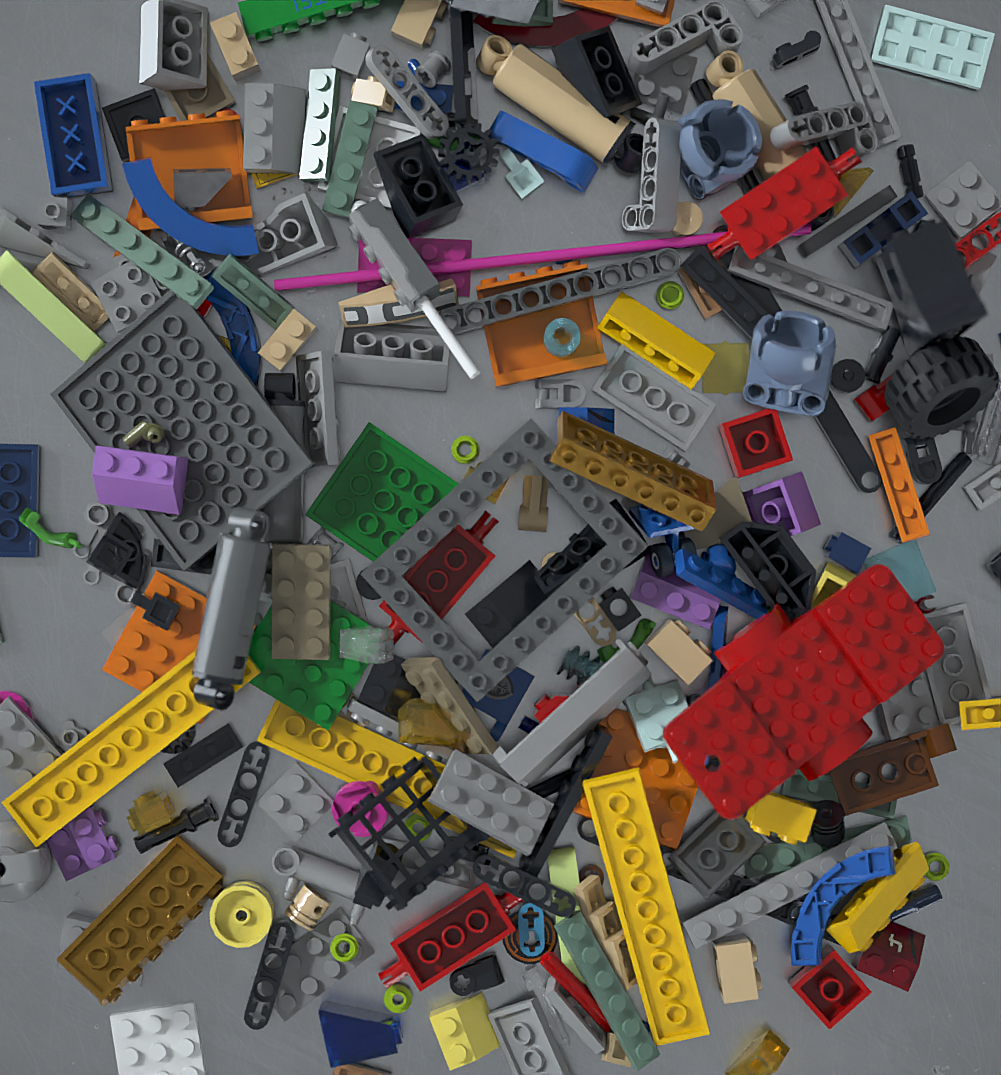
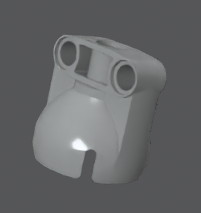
[0,820,52,903]

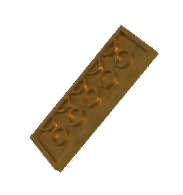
[550,410,716,531]
[56,836,223,1007]

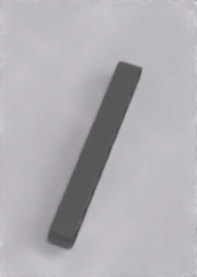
[439,248,681,335]

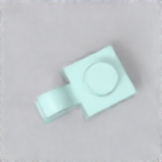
[499,148,544,199]

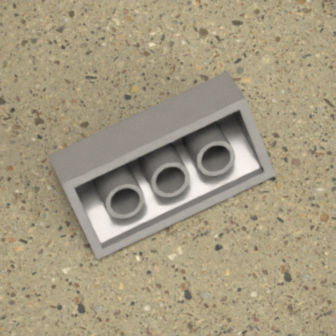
[333,319,451,391]

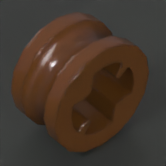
[579,864,604,885]

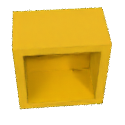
[745,792,816,845]

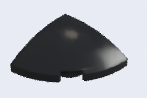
[86,512,147,590]

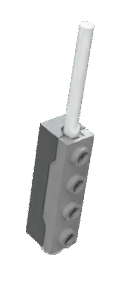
[348,198,480,379]

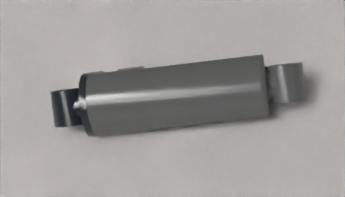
[260,373,305,571]
[191,507,271,711]

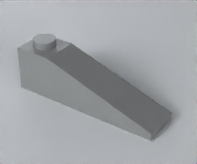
[236,193,338,277]
[0,207,90,269]

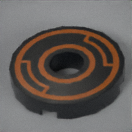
[502,907,558,964]

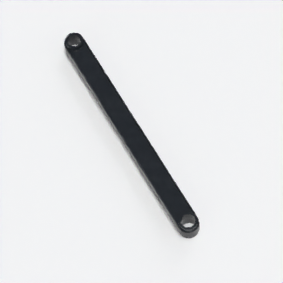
[713,225,882,493]

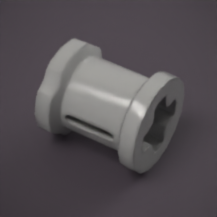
[414,50,451,88]
[307,527,344,560]

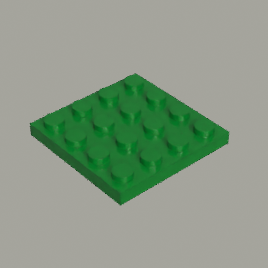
[305,422,459,562]
[248,600,387,731]

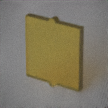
[702,341,749,396]

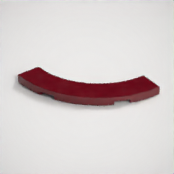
[473,8,619,48]

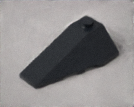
[534,499,650,597]

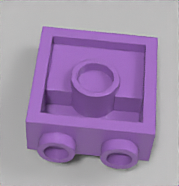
[46,805,119,881]

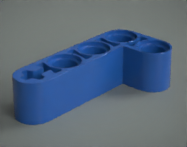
[489,110,599,193]

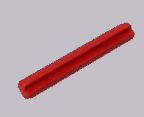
[540,951,612,1033]

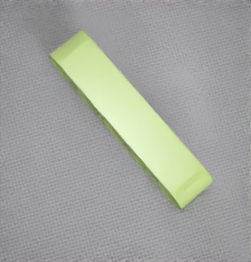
[0,250,107,363]
[547,846,586,984]

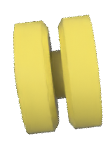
[210,880,275,948]

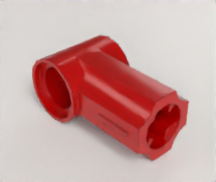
[854,373,893,422]

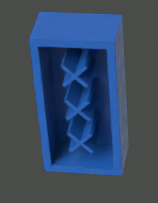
[34,73,112,198]

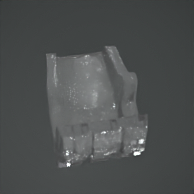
[340,626,394,664]

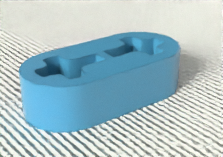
[518,902,545,957]

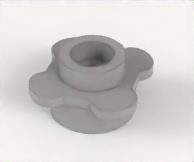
[54,720,88,751]

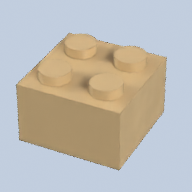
[644,619,712,685]
[712,933,762,1004]

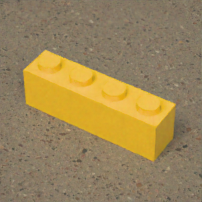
[597,291,716,390]

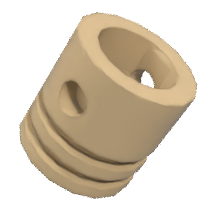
[670,201,703,237]
[285,884,332,932]

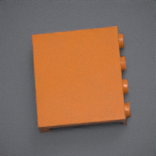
[126,110,253,231]
[476,260,607,388]

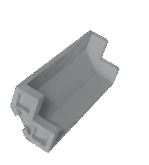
[492,639,652,789]

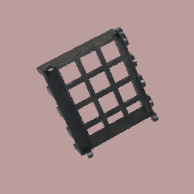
[328,756,490,911]

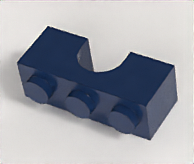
[838,191,928,268]

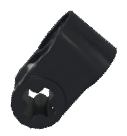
[449,954,505,996]

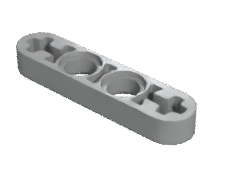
[365,45,449,139]

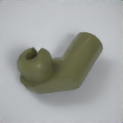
[123,421,165,448]

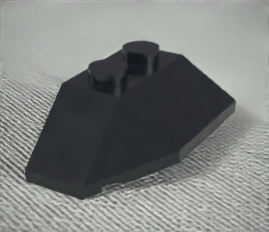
[719,521,816,621]

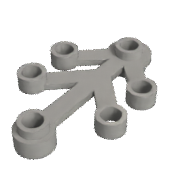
[73,500,152,605]

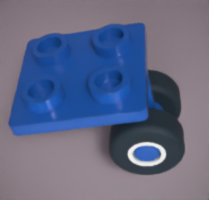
[629,503,698,578]

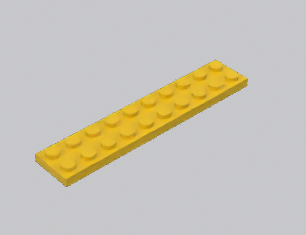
[1,651,261,847]
[257,699,517,859]
[583,767,710,1046]

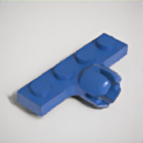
[675,544,767,619]

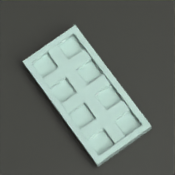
[871,5,995,90]

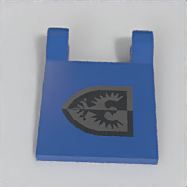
[462,649,535,742]

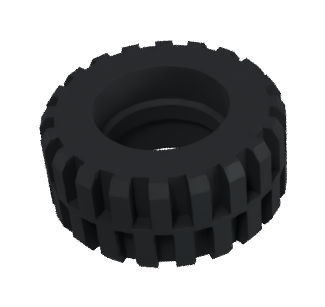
[885,336,999,439]

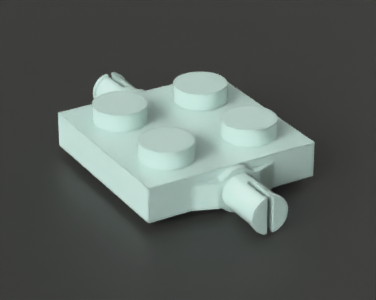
[624,676,688,763]

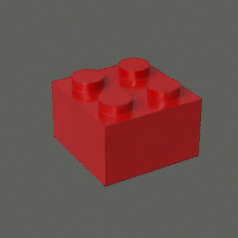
[718,408,793,479]
[788,945,872,1030]

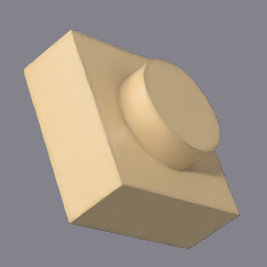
[601,1032,631,1067]

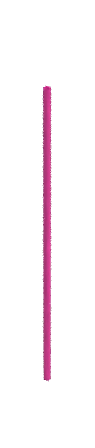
[274,223,811,291]

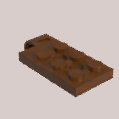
[829,723,957,817]

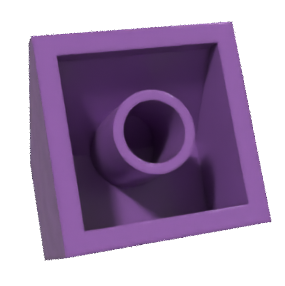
[742,471,821,536]

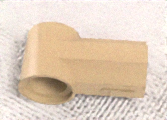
[518,475,549,532]

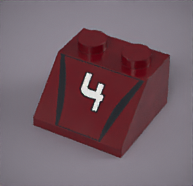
[851,920,926,992]

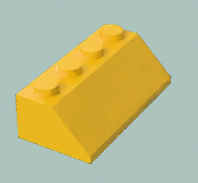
[825,841,929,953]

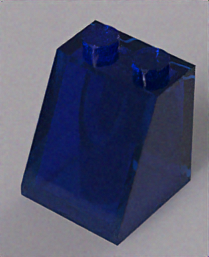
[318,1001,404,1068]

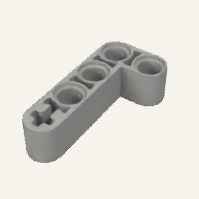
[628,1,743,75]
[770,101,879,161]
[622,118,682,233]

